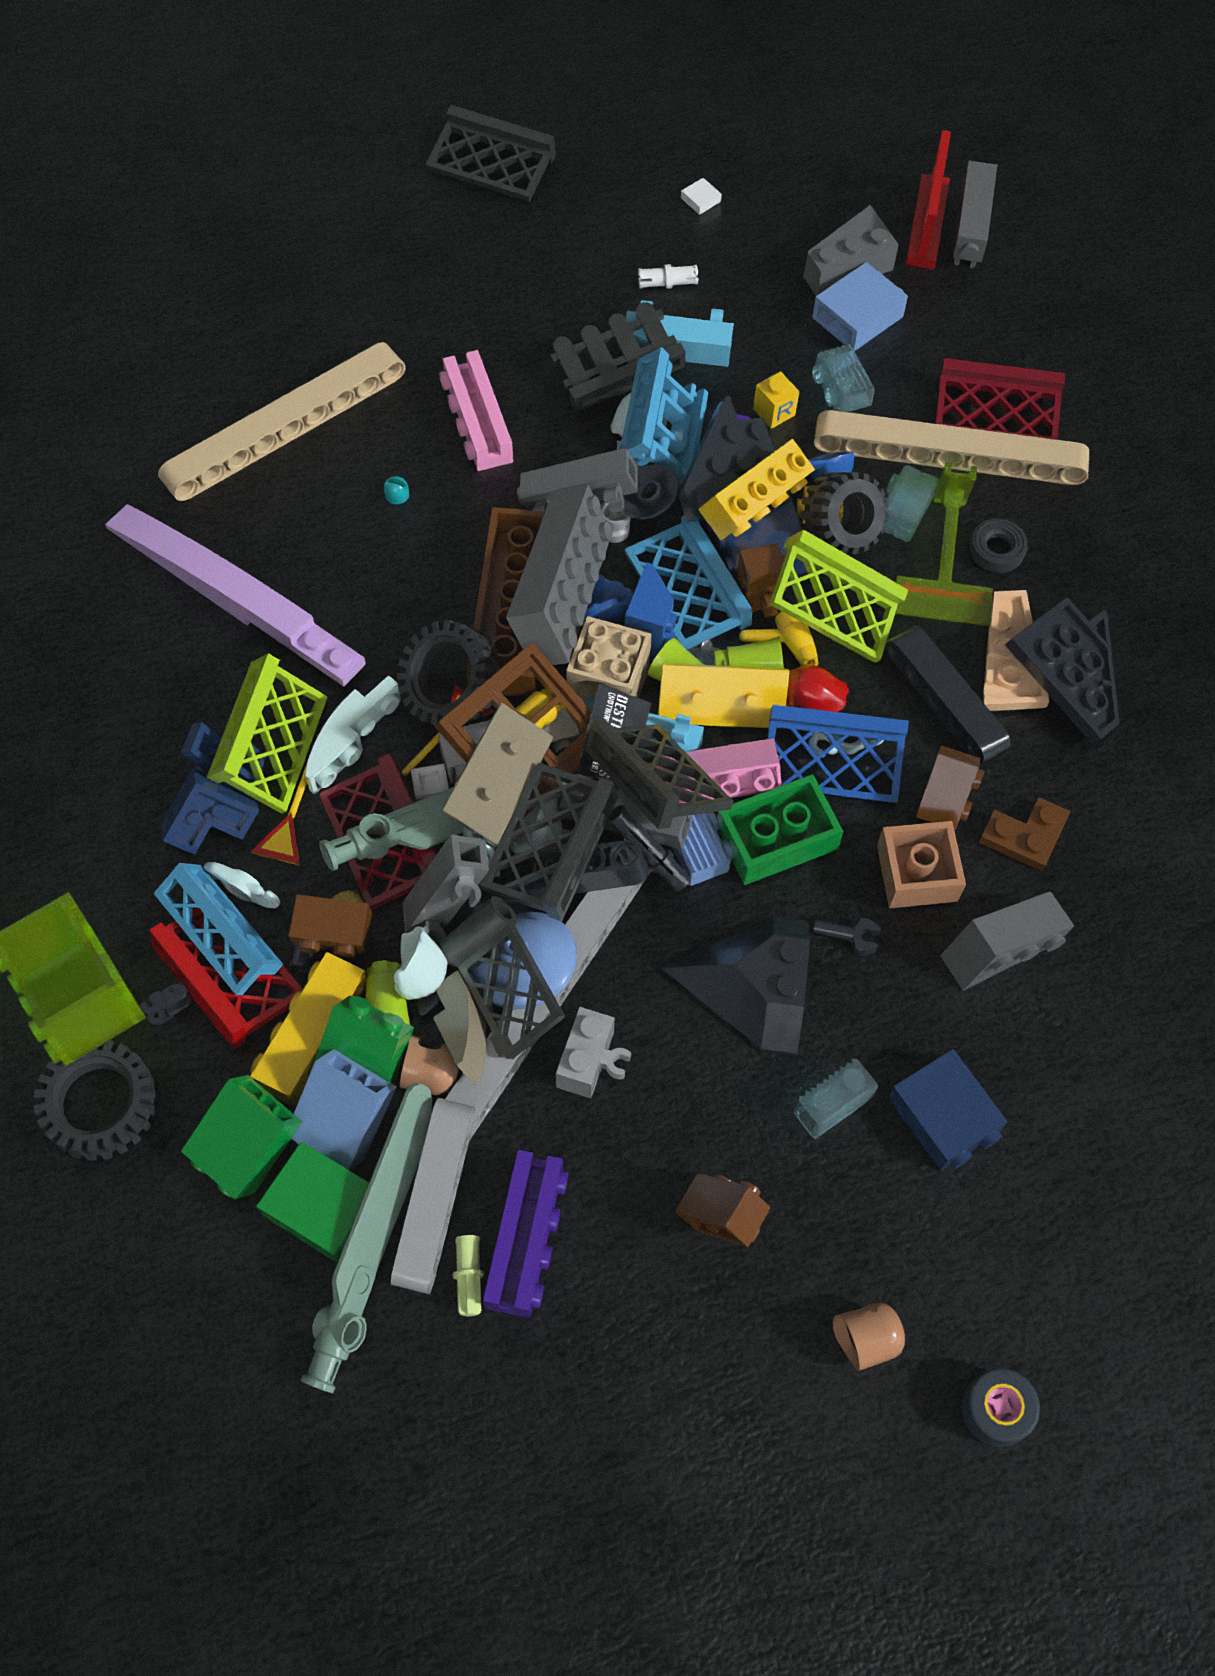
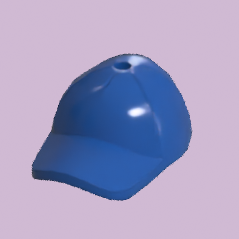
[808,451,854,482]

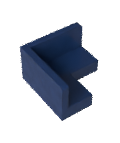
[161,767,259,855]

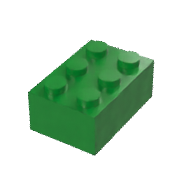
[717,774,843,885]

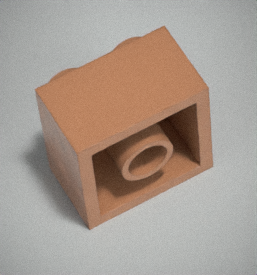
[877,821,966,908]

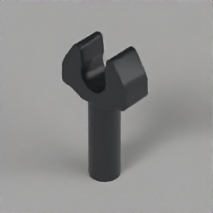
[813,918,881,956]

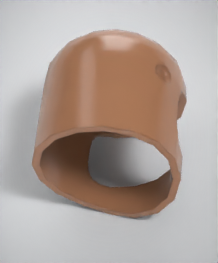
[400,1035,460,1096]
[833,1303,905,1370]

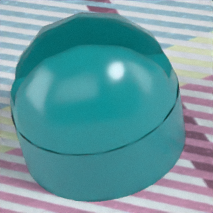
[384,476,409,504]

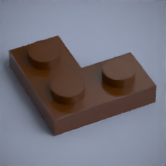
[979,797,1070,871]

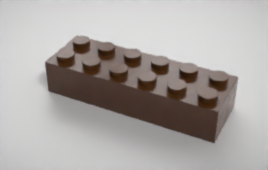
[467,507,545,697]

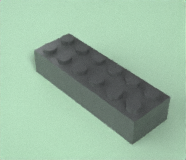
[506,484,612,665]

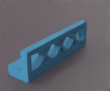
[154,863,283,995]

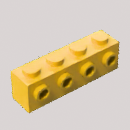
[698,439,815,541]
[250,952,367,1107]

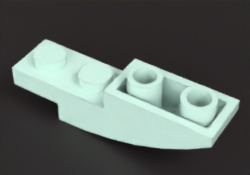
[305,676,401,795]

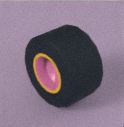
[961,1368,1040,1447]

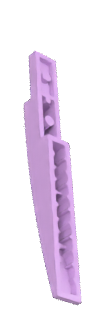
[105,504,365,686]

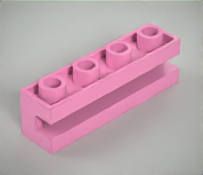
[439,350,513,471]
[646,738,782,803]

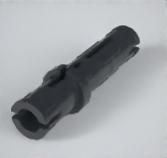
[606,805,691,892]

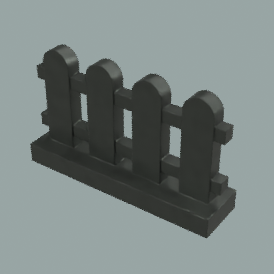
[551,302,686,413]

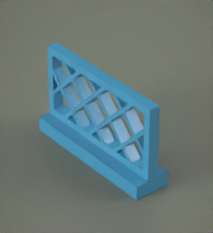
[625,515,752,650]

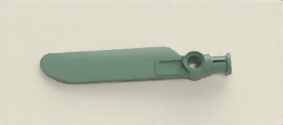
[319,756,582,871]
[301,1083,432,1393]

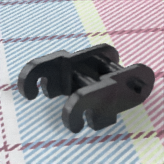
[141,983,191,1026]

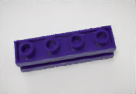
[483,1150,569,1318]

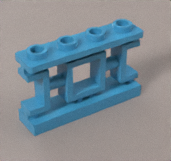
[620,347,708,486]

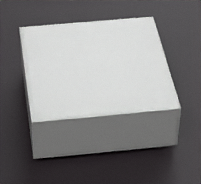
[681,178,721,215]
[411,764,449,802]

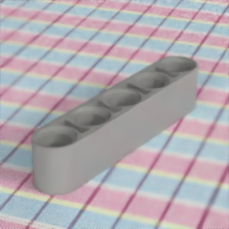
[391,1098,476,1294]

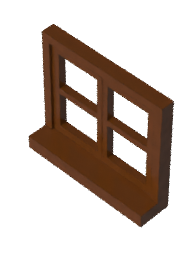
[435,642,592,819]

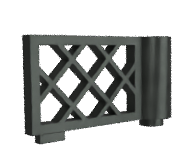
[440,896,566,1059]

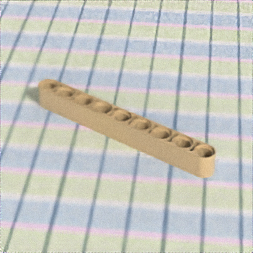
[158,343,405,501]
[814,410,1089,485]

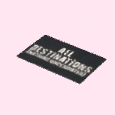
[578,684,651,786]

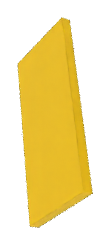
[658,663,790,728]

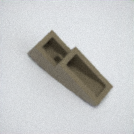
[433,970,487,1085]

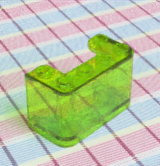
[0,892,146,1066]

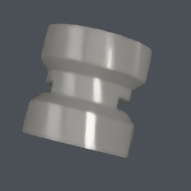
[600,502,631,543]

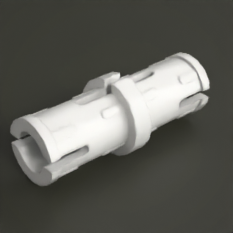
[638,264,698,289]

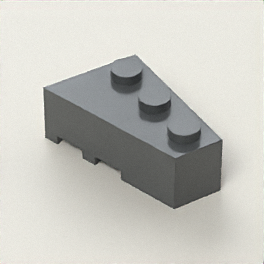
[803,205,899,296]
[940,891,1074,991]

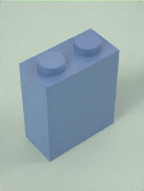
[812,262,908,352]
[292,1049,396,1171]

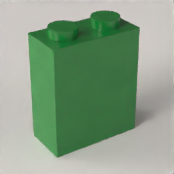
[308,995,414,1084]
[181,1075,302,1200]
[256,1142,369,1263]

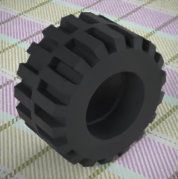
[800,472,889,554]

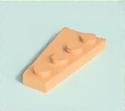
[982,590,1049,711]

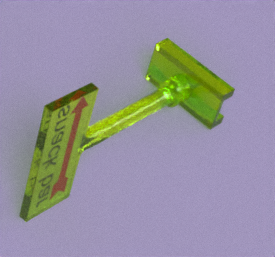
[895,462,993,626]

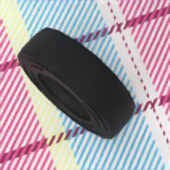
[970,519,1027,573]

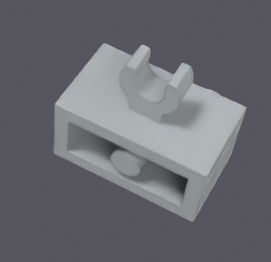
[556,1007,631,1098]

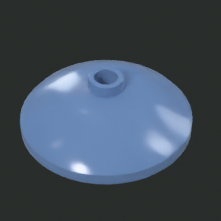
[473,912,577,1010]

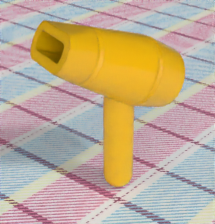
[739,612,818,666]

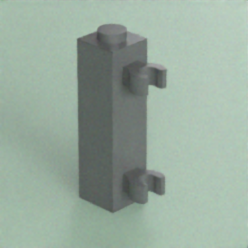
[953,161,997,268]
[517,448,638,512]
[558,774,693,850]
[402,835,489,949]

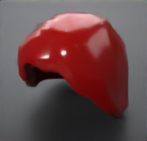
[786,664,849,712]

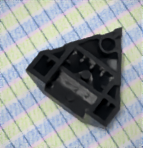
[661,917,810,1056]

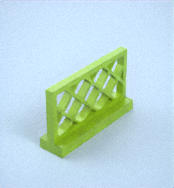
[769,530,908,663]
[207,653,327,813]

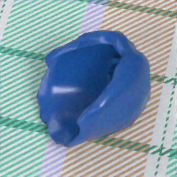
[582,575,634,627]

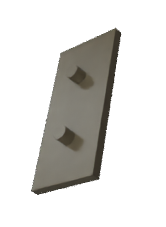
[441,703,553,846]

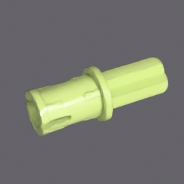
[453,1235,484,1316]

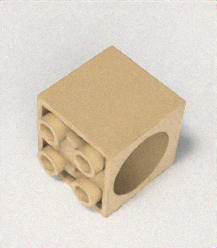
[566,616,651,703]

